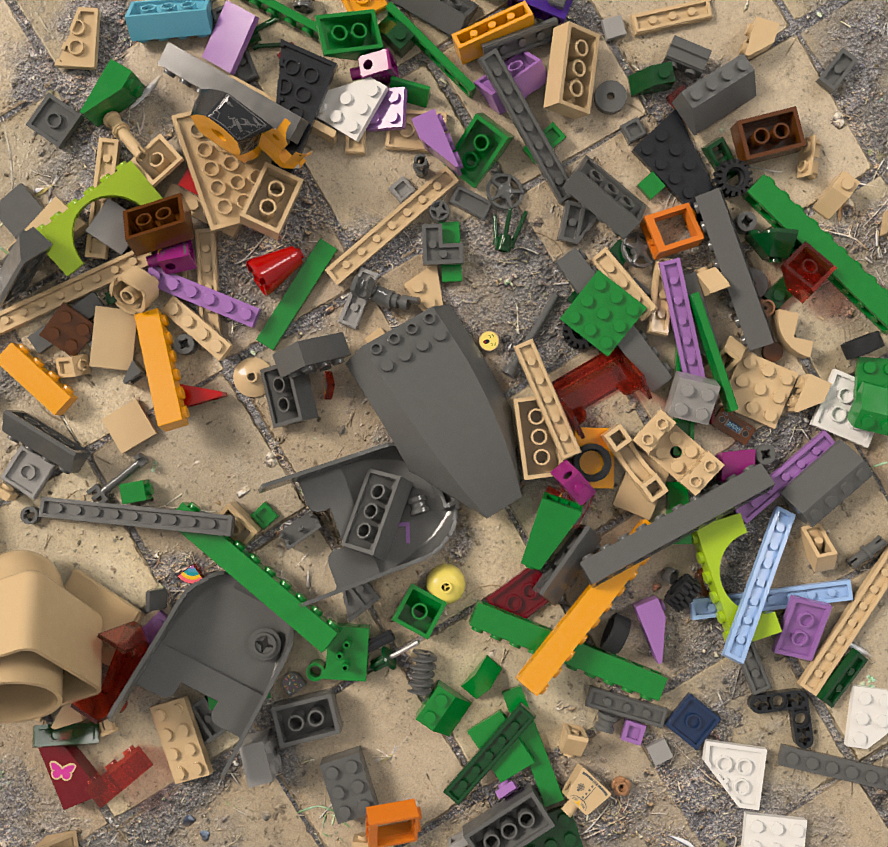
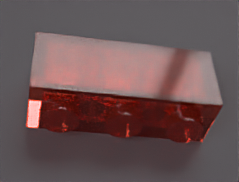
[85,745,153,809]

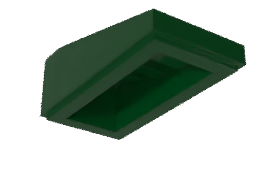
[701,137,737,181]

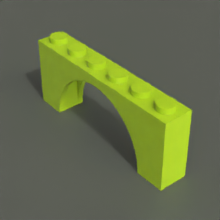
[36,160,163,277]
[692,513,782,642]

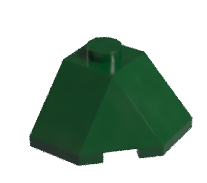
[744,228,799,264]

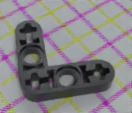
[747,688,814,749]

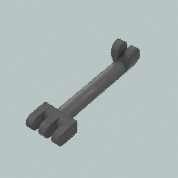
[86,453,149,503]

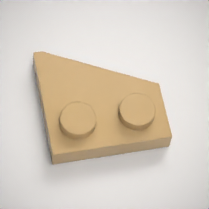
[404,266,443,312]

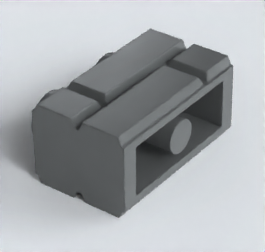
[662,35,712,79]

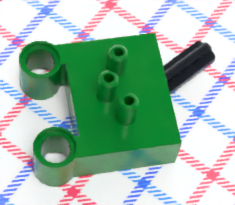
[306,623,395,682]

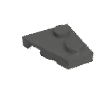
[557,200,597,245]
[343,582,381,622]
[191,696,226,745]

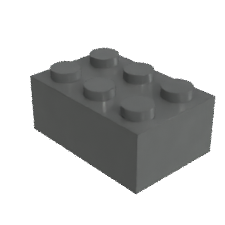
[273,332,351,379]
[271,687,343,748]
[319,745,379,824]

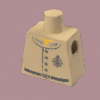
[561,763,611,818]

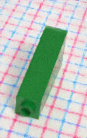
[521,492,584,570]

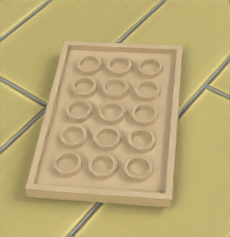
[171,111,272,233]

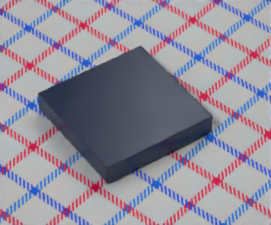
[664,692,721,751]

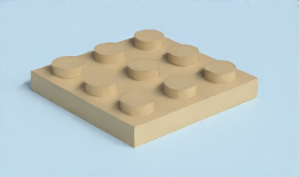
[717,351,798,429]

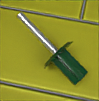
[370,640,420,672]

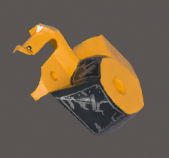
[190,89,313,169]

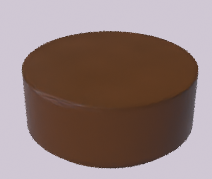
[761,342,783,362]

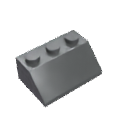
[260,365,319,428]

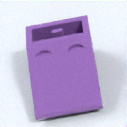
[412,109,464,176]

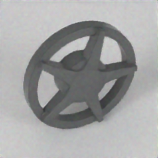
[486,173,523,210]
[621,232,654,268]

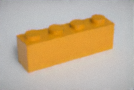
[451,1,535,65]
[0,343,78,416]

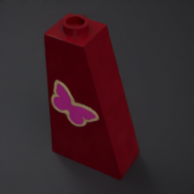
[38,746,108,810]

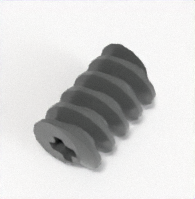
[407,649,437,695]

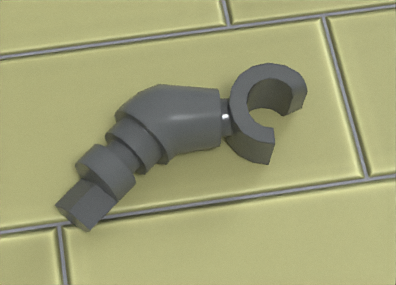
[350,275,421,310]

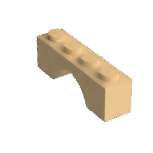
[600,423,669,503]

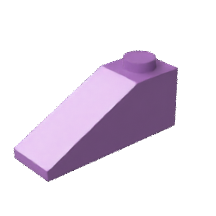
[632,595,666,664]

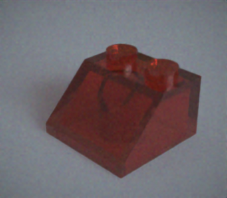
[781,241,837,304]

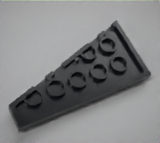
[271,39,338,174]
[631,109,714,224]

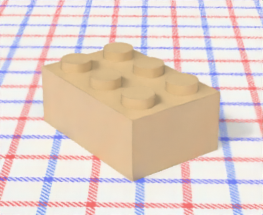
[240,161,304,241]

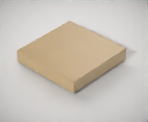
[101,399,158,454]

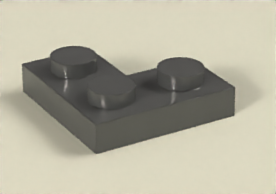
[422,224,464,266]

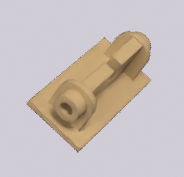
[796,135,821,180]

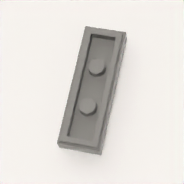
[338,267,379,330]

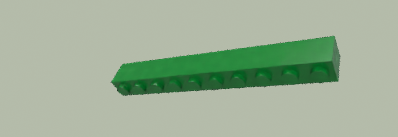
[741,174,888,334]
[176,502,341,653]
[469,599,668,701]

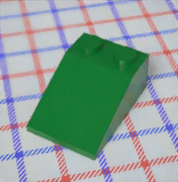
[314,9,384,61]
[80,59,144,127]
[443,113,515,188]

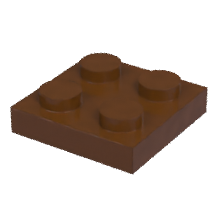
[39,302,94,356]

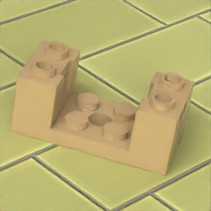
[632,409,724,496]

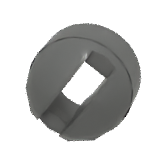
[661,567,679,585]

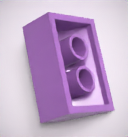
[474,51,547,115]

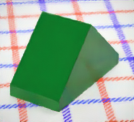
[461,655,502,699]

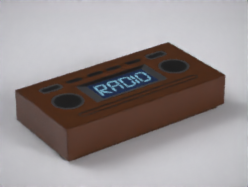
[710,407,756,445]

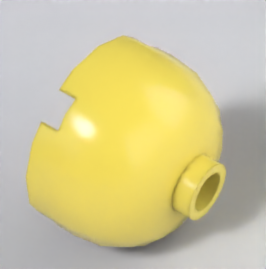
[426,563,466,605]

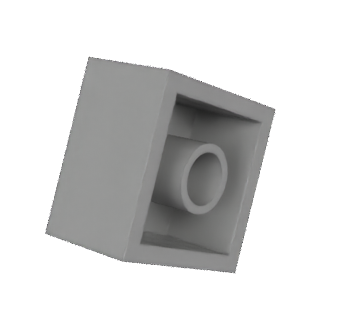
[664,371,721,425]
[239,729,282,788]

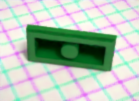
[390,76,431,108]

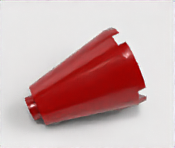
[245,246,304,296]

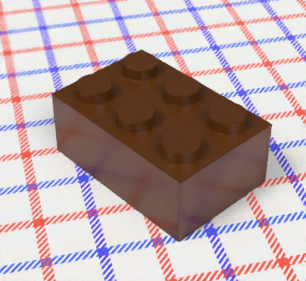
[730,106,806,165]
[123,193,195,257]

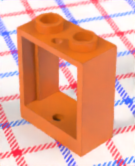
[639,202,704,260]
[365,798,422,847]

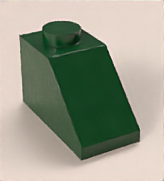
[378,16,415,59]
[628,61,675,97]

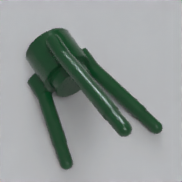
[247,18,290,51]
[492,208,528,253]

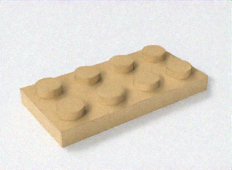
[149,695,214,784]

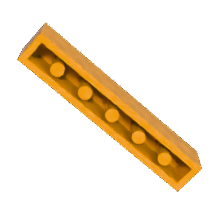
[134,308,190,432]

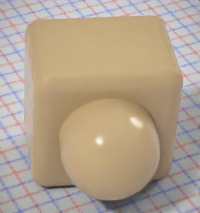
[0,550,103,724]

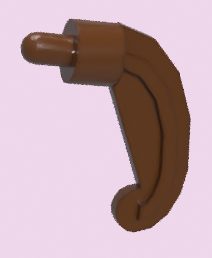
[694,568,710,596]

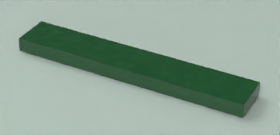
[443,702,536,806]

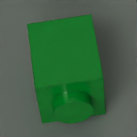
[119,479,154,505]

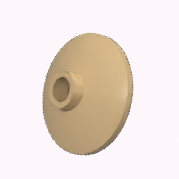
[233,357,270,397]

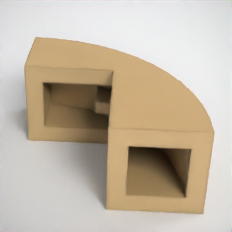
[772,309,813,359]

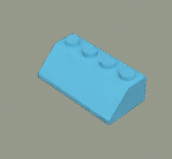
[125,0,214,43]

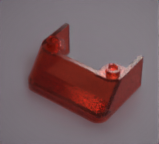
[552,348,652,439]
[71,621,149,724]

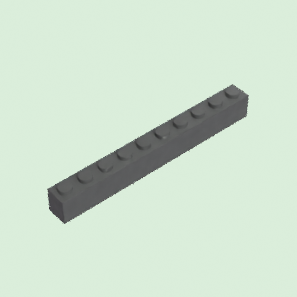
[580,463,775,588]

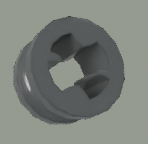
[20,506,42,524]

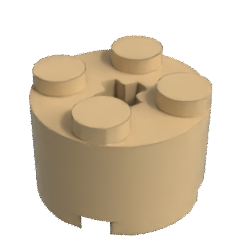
[109,265,159,314]

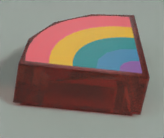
[323,371,335,400]
[177,563,205,584]

